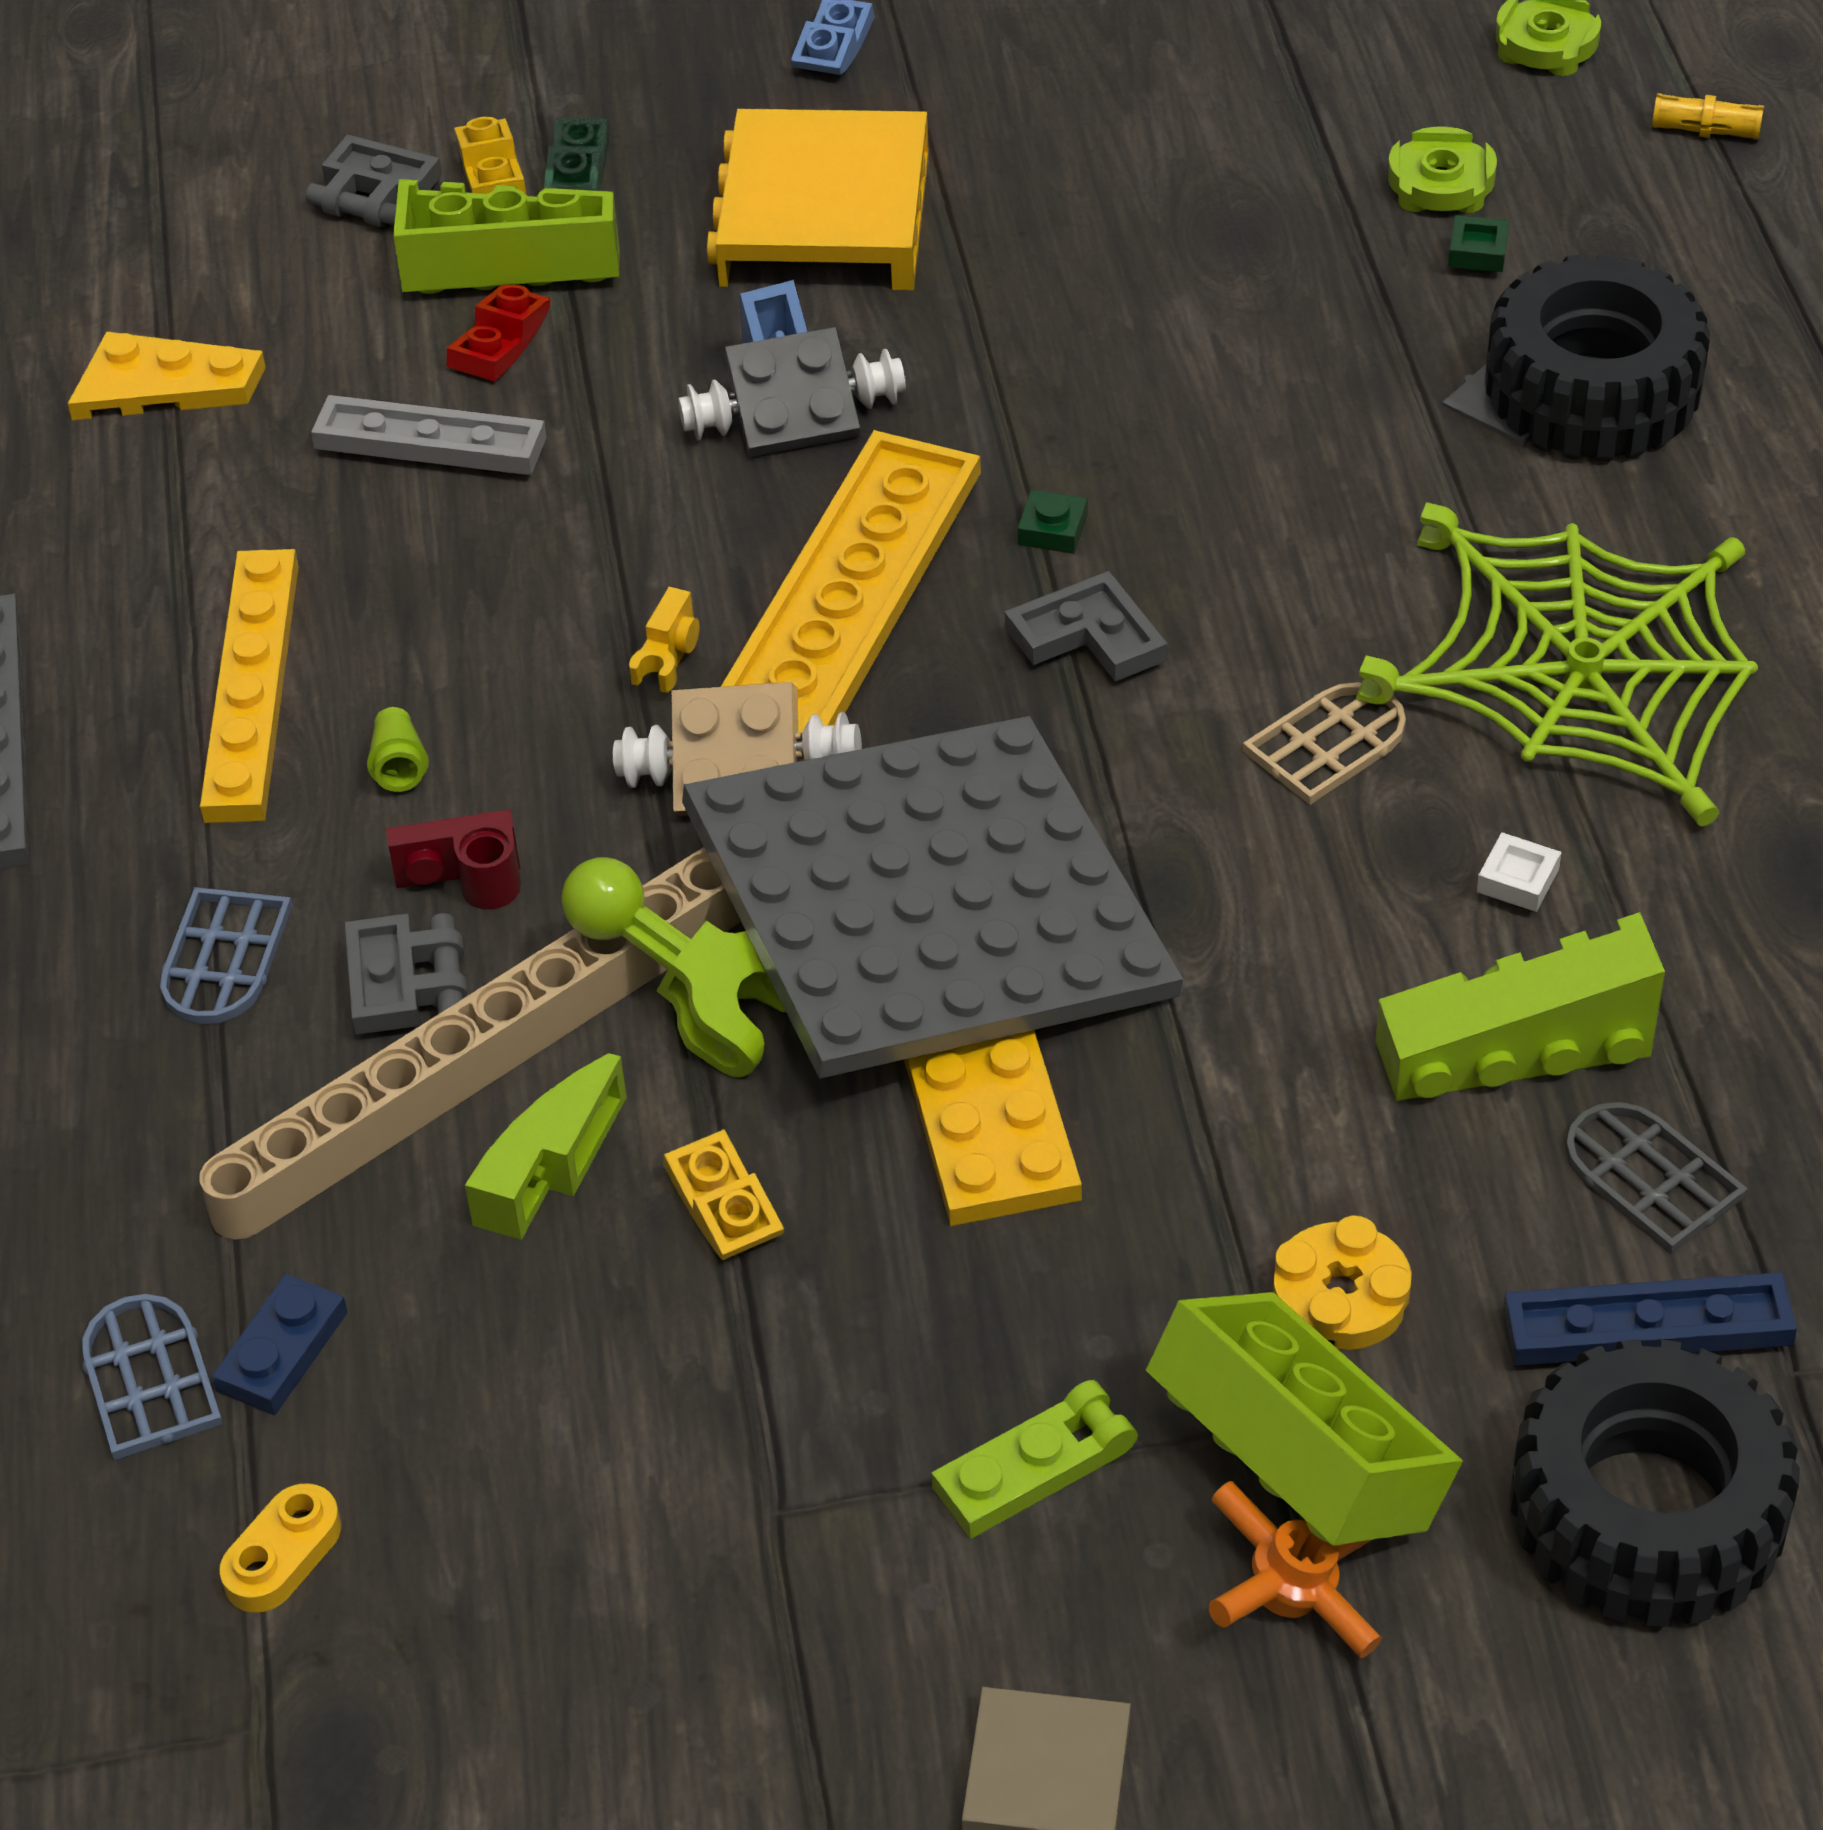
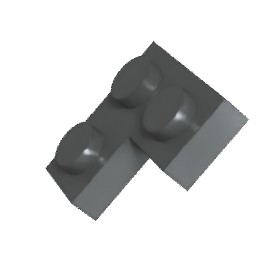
[1004,571,1168,681]

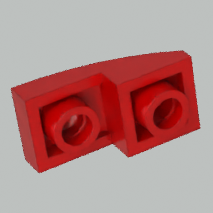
[447,284,550,382]

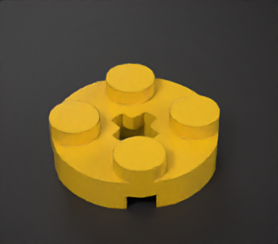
[1273,1215,1411,1350]

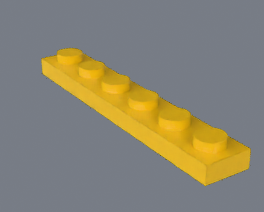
[200,549,299,823]

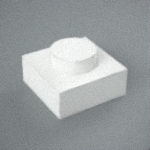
[1477,833,1561,912]

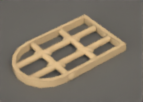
[1242,682,1406,805]

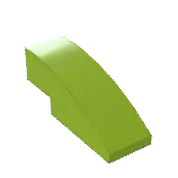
[465,1053,627,1240]

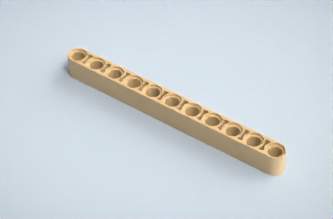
[200,847,741,1240]

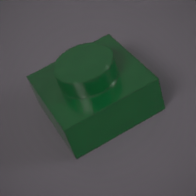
[1448,215,1510,272]
[1018,489,1088,554]

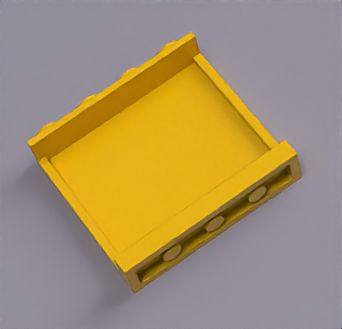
[707,109,929,290]

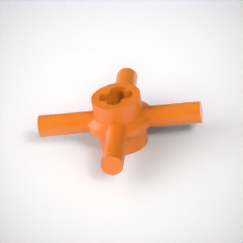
[1209,1481,1382,1658]

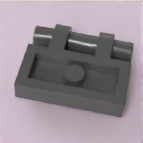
[306,134,442,228]
[345,913,469,1035]

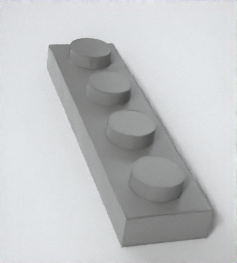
[311,395,547,475]

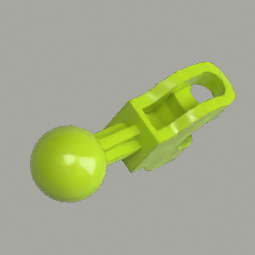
[561,857,786,1078]

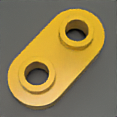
[220,1483,341,1613]

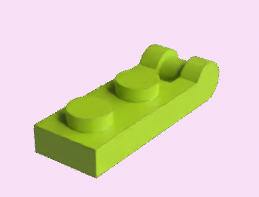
[932,1380,1138,1539]

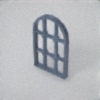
[160,887,293,1024]
[82,1294,223,1460]

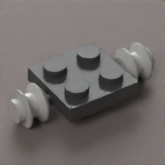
[678,327,906,458]

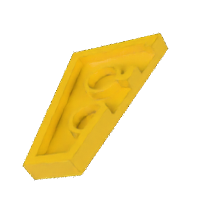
[68,332,266,420]

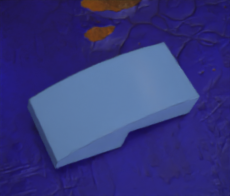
[791,0,874,75]

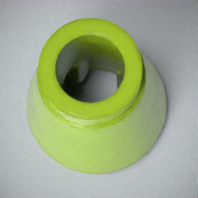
[367,707,429,792]

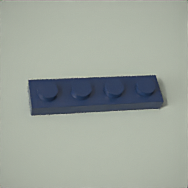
[1503,1272,1797,1366]

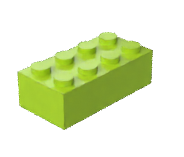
[1146,1292,1463,1546]

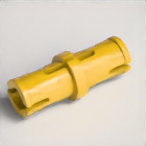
[1652,93,1764,140]

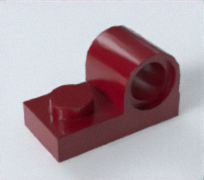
[386,809,521,910]

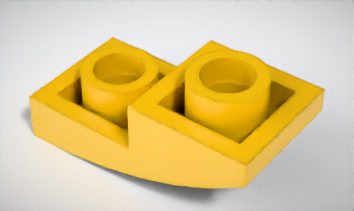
[454,117,527,196]
[663,1129,784,1260]

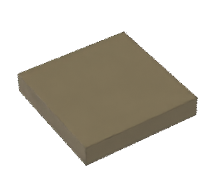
[962,1687,1131,1830]

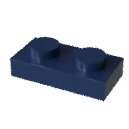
[212,1273,348,1416]

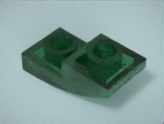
[544,118,610,191]

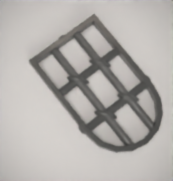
[1566,1102,1748,1254]

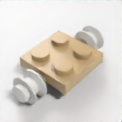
[613,682,862,816]

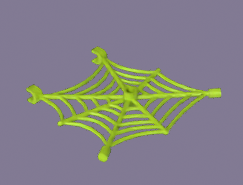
[1356,502,1758,826]

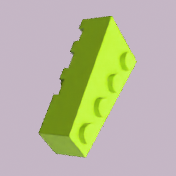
[393,179,620,294]
[1375,912,1665,1101]

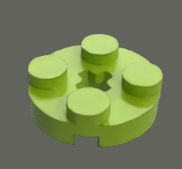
[1495,0,1601,76]
[1388,127,1497,213]

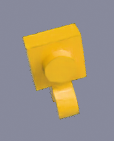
[629,587,700,693]

